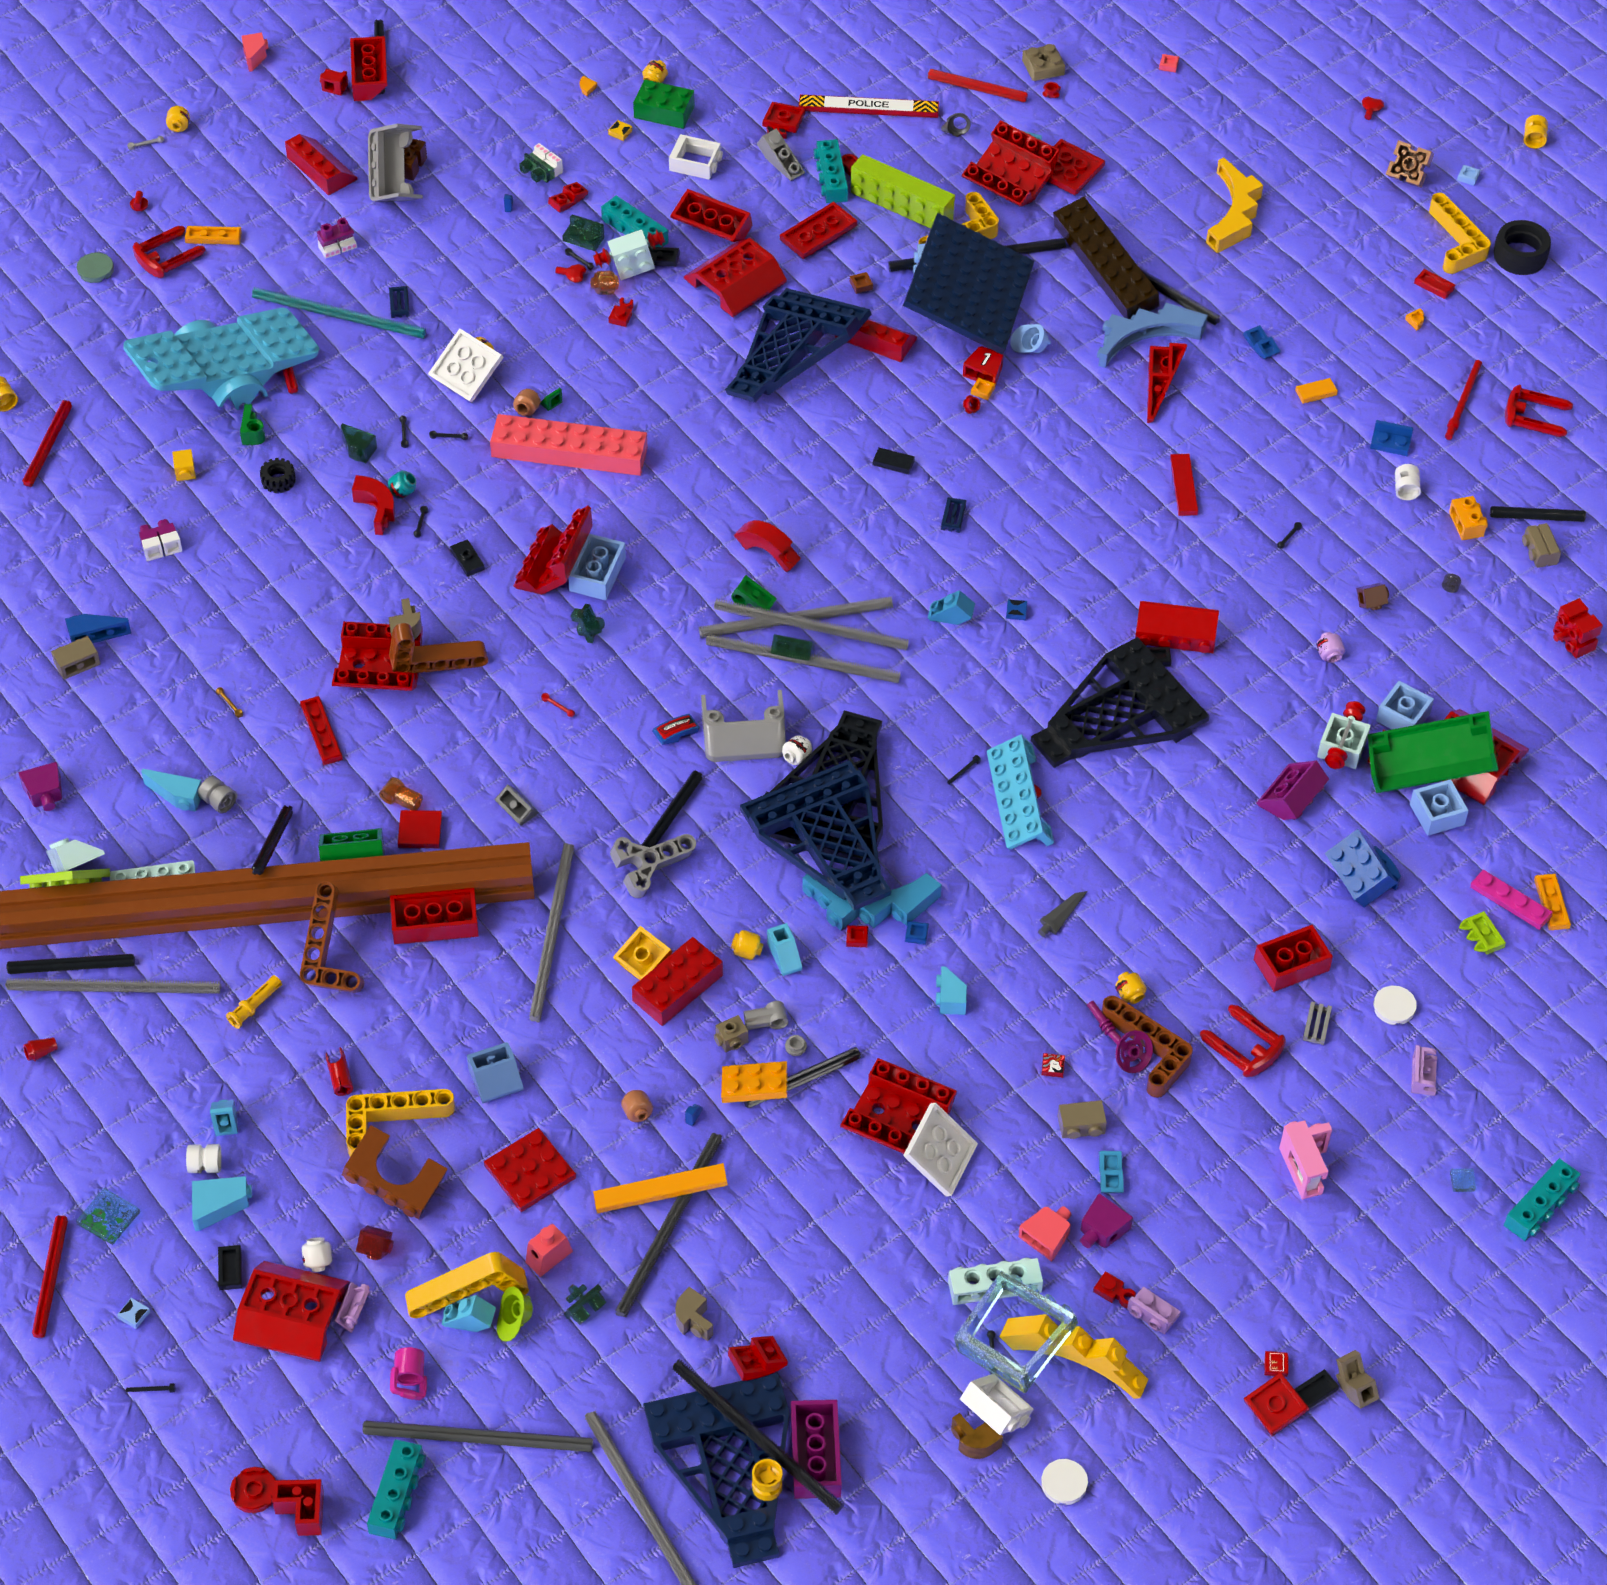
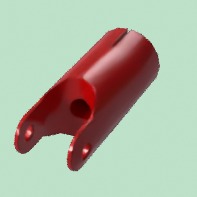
[326,1047,353,1096]

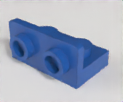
[1370,420,1413,456]

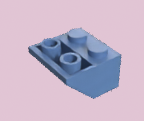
[467,1042,524,1104]

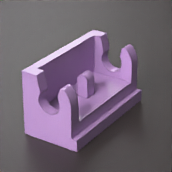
[1411,1045,1437,1096]

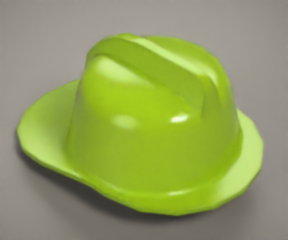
[497,1286,533,1342]

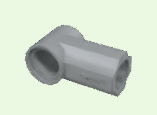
[743,1001,788,1030]

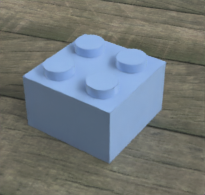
[1376,681,1434,729]
[1410,779,1469,836]

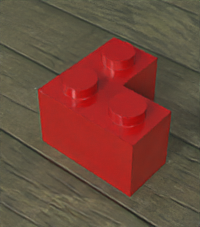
[272,1479,324,1536]

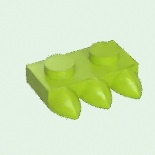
[1459,911,1506,955]

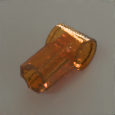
[379,777,423,810]

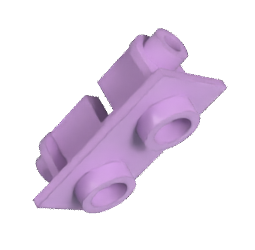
[334,1282,370,1333]

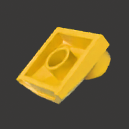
[613,926,673,980]

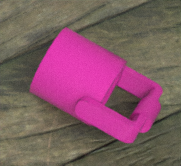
[390,1347,427,1400]

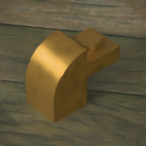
[951,1413,1003,1459]

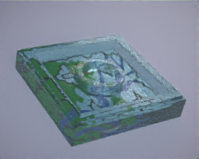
[76,1188,140,1245]

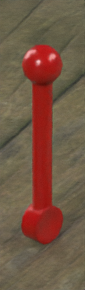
[541,693,575,717]

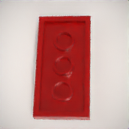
[780,202,857,259]

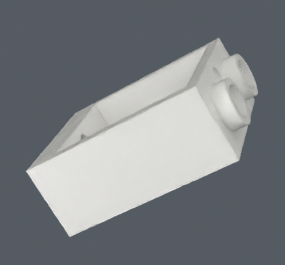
[669,134,723,180]
[960,1373,1034,1435]

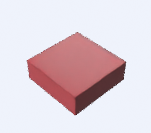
[1159,54,1179,73]

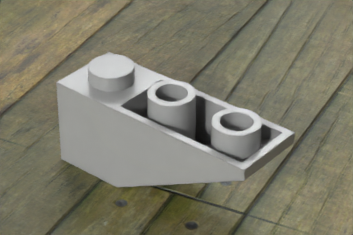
[757,128,805,181]

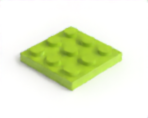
[20,868,110,888]

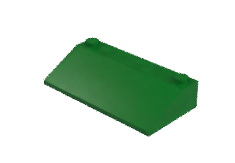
[1368,711,1499,793]

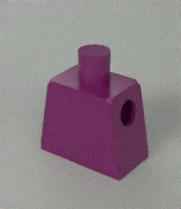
[18,762,62,811]
[1080,1193,1133,1248]

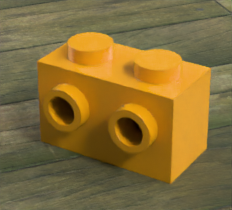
[1449,496,1488,540]

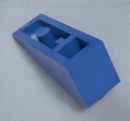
[65,614,132,644]

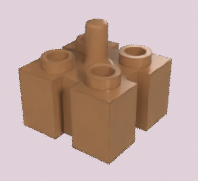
[1386,140,1434,188]

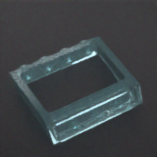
[954,1271,1078,1394]

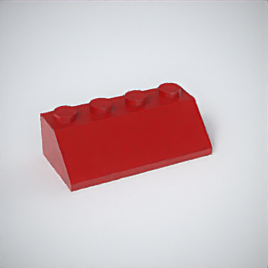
[350,36,387,101]
[285,134,358,196]
[670,189,753,242]
[835,318,917,362]
[1135,601,1219,653]
[390,888,479,944]

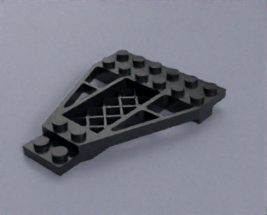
[1031,637,1209,768]
[753,710,883,862]

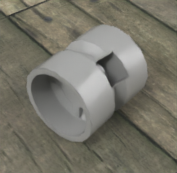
[198,776,237,813]

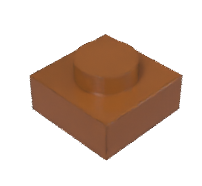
[849,272,873,294]

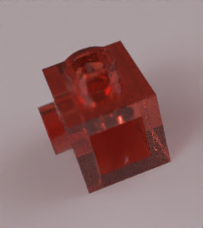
[356,1225,394,1260]

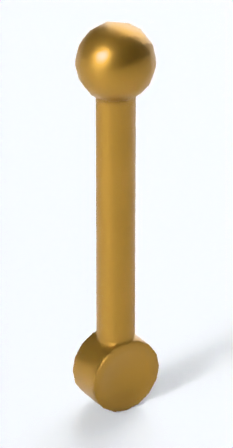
[216,687,243,718]

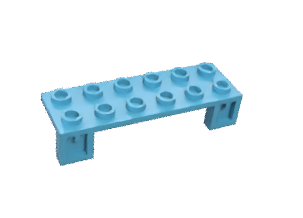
[987,734,1054,850]

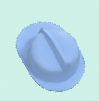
[1010,324,1051,353]

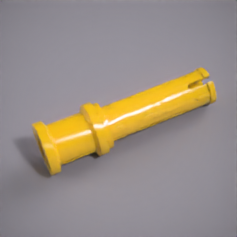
[226,975,282,1029]

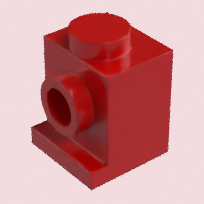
[320,69,348,95]

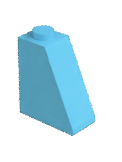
[192,1176,253,1231]

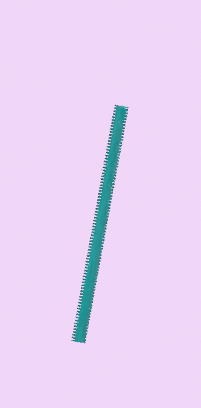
[252,287,426,339]

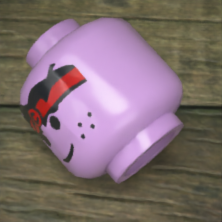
[1316,632,1345,663]

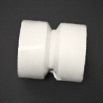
[1395,464,1421,500]
[186,1144,222,1173]

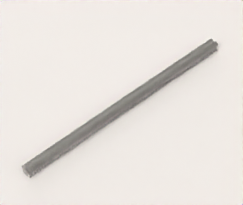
[699,596,893,638]
[714,598,909,651]
[706,634,901,683]
[529,843,575,1022]
[5,978,221,994]
[585,1411,697,1585]

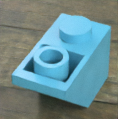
[767,923,802,976]
[936,966,967,1015]
[441,1295,496,1332]

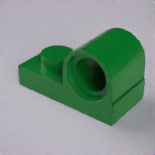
[240,404,265,445]
[731,575,777,611]

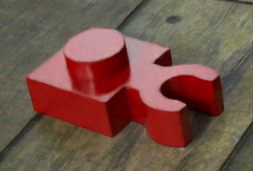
[608,297,634,327]
[1093,1271,1136,1308]

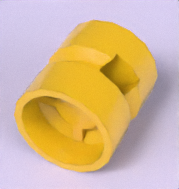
[1524,115,1548,149]
[0,376,18,412]
[752,1459,782,1501]

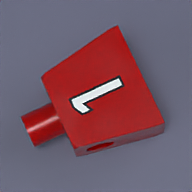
[963,346,1004,387]

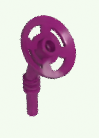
[1087,1000,1153,1073]

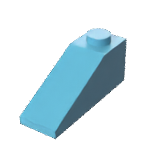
[141,769,202,811]

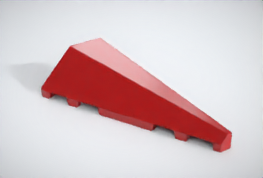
[1147,343,1187,423]

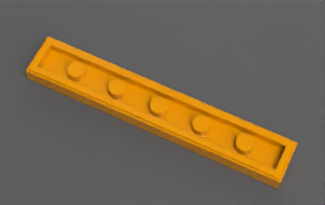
[593,1163,728,1214]

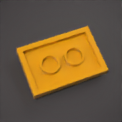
[721,1061,788,1103]

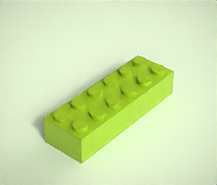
[851,154,955,228]

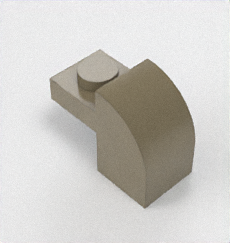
[388,598,422,639]
[675,1287,713,1341]
[1336,1350,1380,1409]

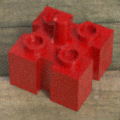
[1553,598,1603,658]

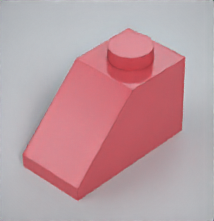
[241,32,269,72]

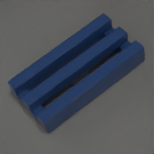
[389,286,410,318]
[941,497,967,533]

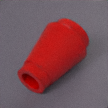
[23,1037,58,1061]

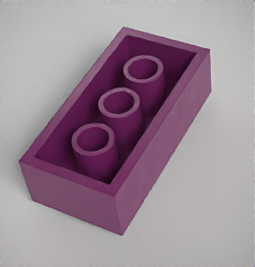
[791,1399,842,1499]

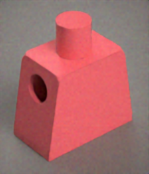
[1018,1206,1071,1262]
[526,1224,573,1277]

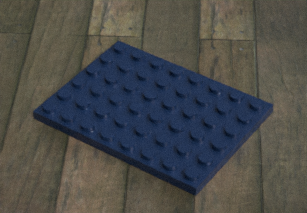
[902,213,1034,354]

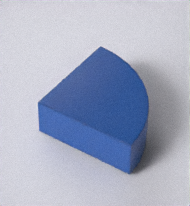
[504,194,513,212]
[685,1104,703,1126]

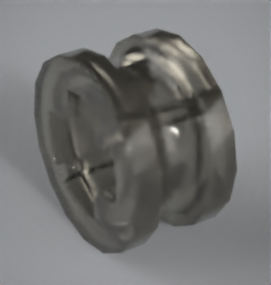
[1442,573,1461,593]

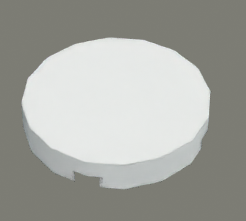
[1373,985,1416,1025]
[1041,1459,1088,1505]

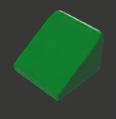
[540,388,563,411]

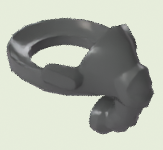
[941,113,971,137]

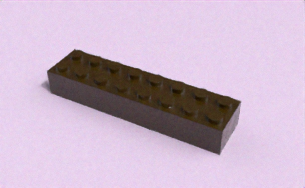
[1053,197,1160,320]

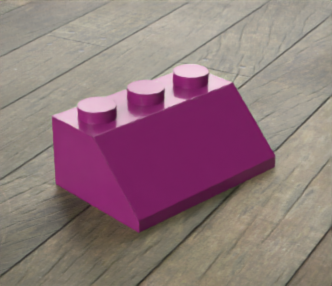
[1256,760,1329,820]

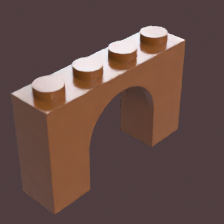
[342,1125,447,1219]

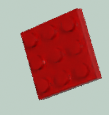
[1047,139,1105,196]
[484,1128,576,1212]

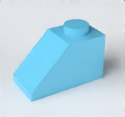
[210,1100,238,1136]

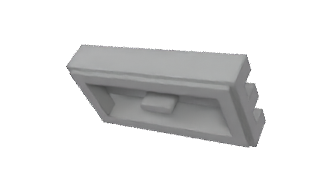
[1303,1001,1332,1045]

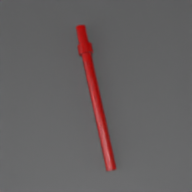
[1445,360,1482,440]

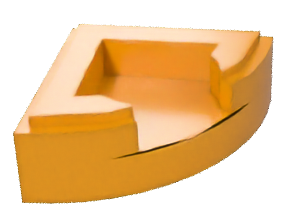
[580,76,597,96]
[1405,308,1424,331]

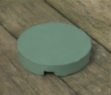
[77,253,114,283]

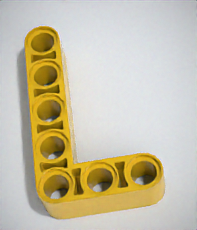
[918,192,999,244]
[1429,193,1491,274]
[346,1089,455,1157]
[405,1252,529,1318]

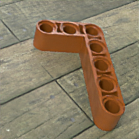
[389,623,488,673]
[300,881,364,993]
[1102,996,1193,1098]

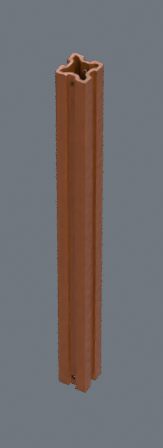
[0,842,535,949]

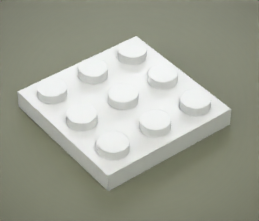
[428,328,504,403]
[903,1103,978,1197]

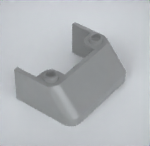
[368,124,423,201]
[701,690,786,762]

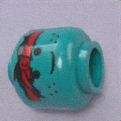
[388,470,416,499]

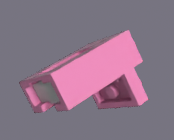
[1279,1120,1332,1200]

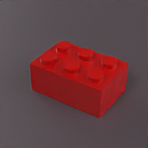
[1254,925,1333,992]

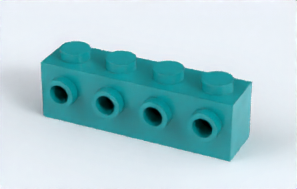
[813,139,848,203]
[601,195,669,247]
[1503,1158,1581,1241]
[367,1439,426,1540]

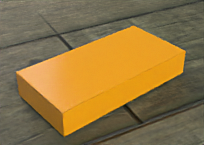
[1295,378,1338,404]

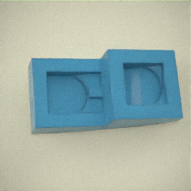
[1099,1151,1124,1193]

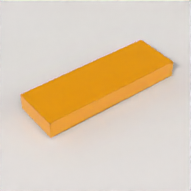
[185,226,242,245]
[1534,874,1571,931]

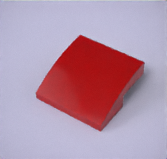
[728,1336,788,1381]

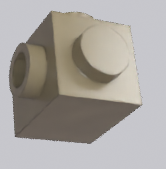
[714,1015,748,1052]

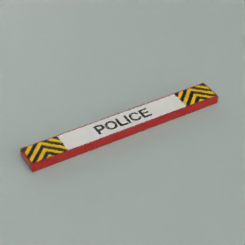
[799,94,939,118]

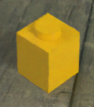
[172,449,196,481]

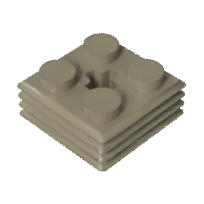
[1022,44,1065,81]

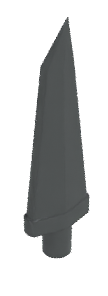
[1038,891,1087,937]

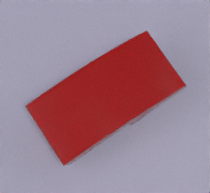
[548,182,588,213]

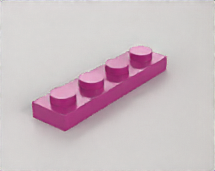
[1470,870,1552,930]

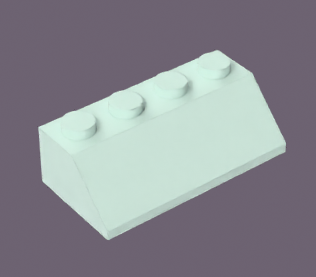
[46,838,105,873]

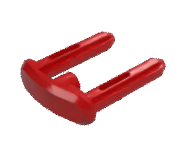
[133,226,206,278]
[1505,384,1573,437]
[1200,1004,1286,1077]

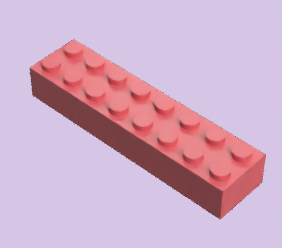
[490,414,648,476]

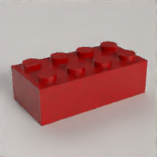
[632,937,723,1026]

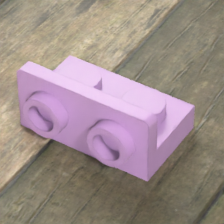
[1127,1287,1181,1335]

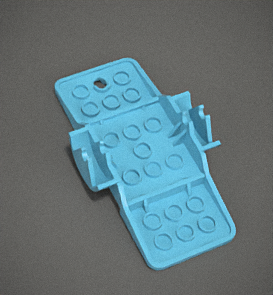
[123,307,319,410]

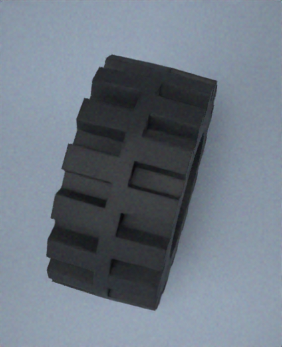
[260,458,296,493]

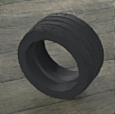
[1494,220,1551,275]

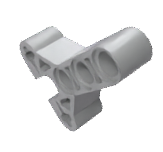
[610,834,696,898]

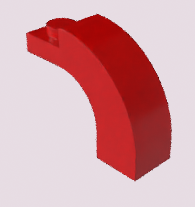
[352,475,395,535]
[734,520,801,572]

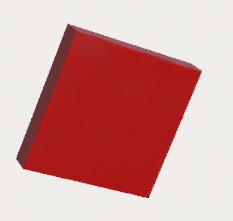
[762,102,806,133]
[398,810,442,848]
[1244,1372,1309,1436]

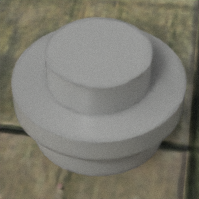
[785,1035,807,1056]

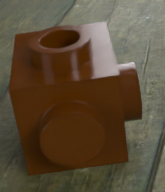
[1356,583,1389,610]

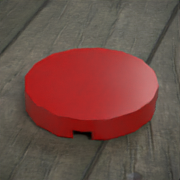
[230,1467,276,1513]

